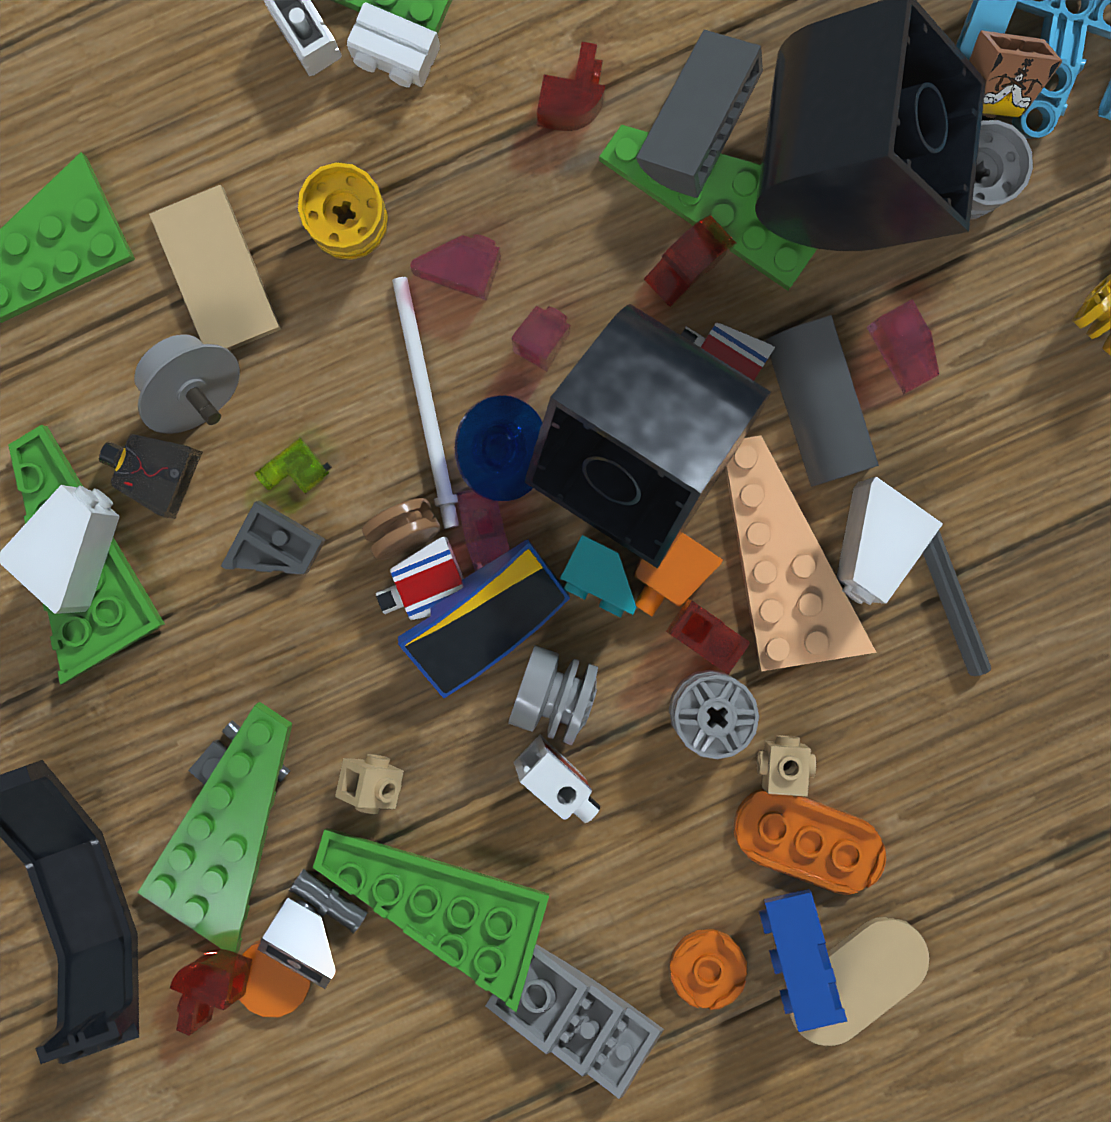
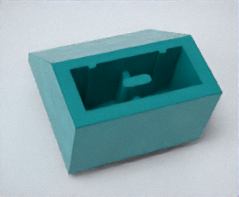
[560,535,637,618]

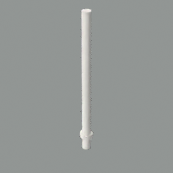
[392,277,459,529]

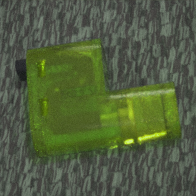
[254,437,332,494]

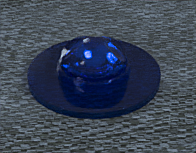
[454,395,542,501]

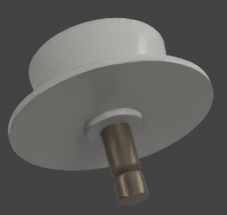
[134,335,240,434]

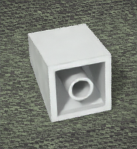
[837,477,943,605]
[0,485,120,614]

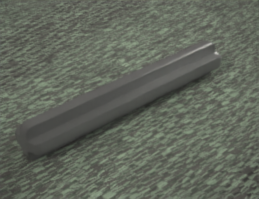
[923,530,991,677]

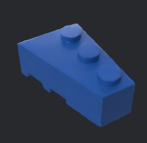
[759,889,847,1032]

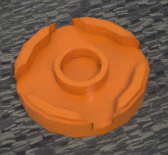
[669,929,747,1010]
[234,940,311,1017]

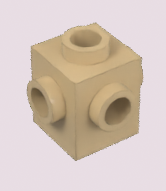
[757,735,816,797]
[335,754,404,814]

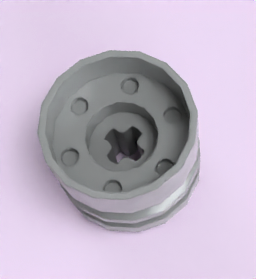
[971,120,1033,219]
[508,645,598,745]
[669,670,759,759]

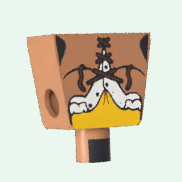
[969,30,1062,121]

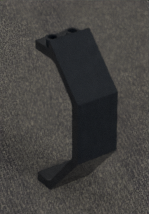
[0,760,139,1064]

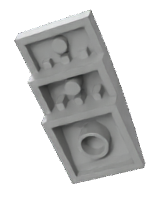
[485,944,664,1099]

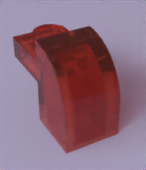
[537,42,606,131]
[644,215,737,307]
[665,599,751,675]
[170,949,252,1036]

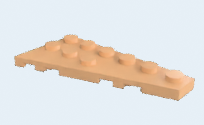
[725,435,877,671]

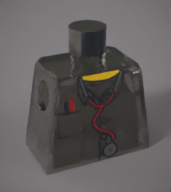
[99,434,203,519]

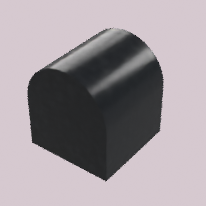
[755,0,986,251]
[524,304,771,568]

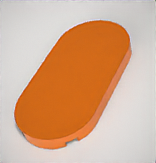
[734,789,886,895]

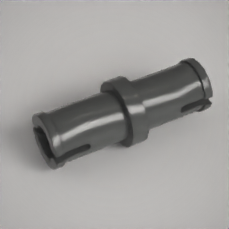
[289,869,368,934]

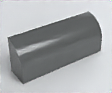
[636,30,763,199]
[765,315,879,487]

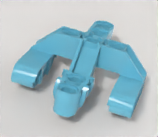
[956,0,1111,138]

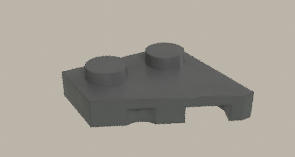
[221,501,326,575]

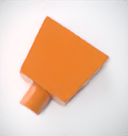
[632,532,723,617]

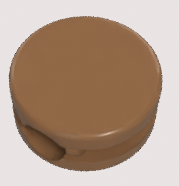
[362,498,440,560]

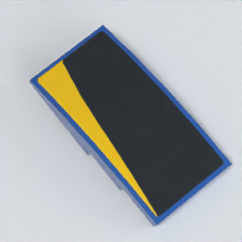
[398,539,570,698]

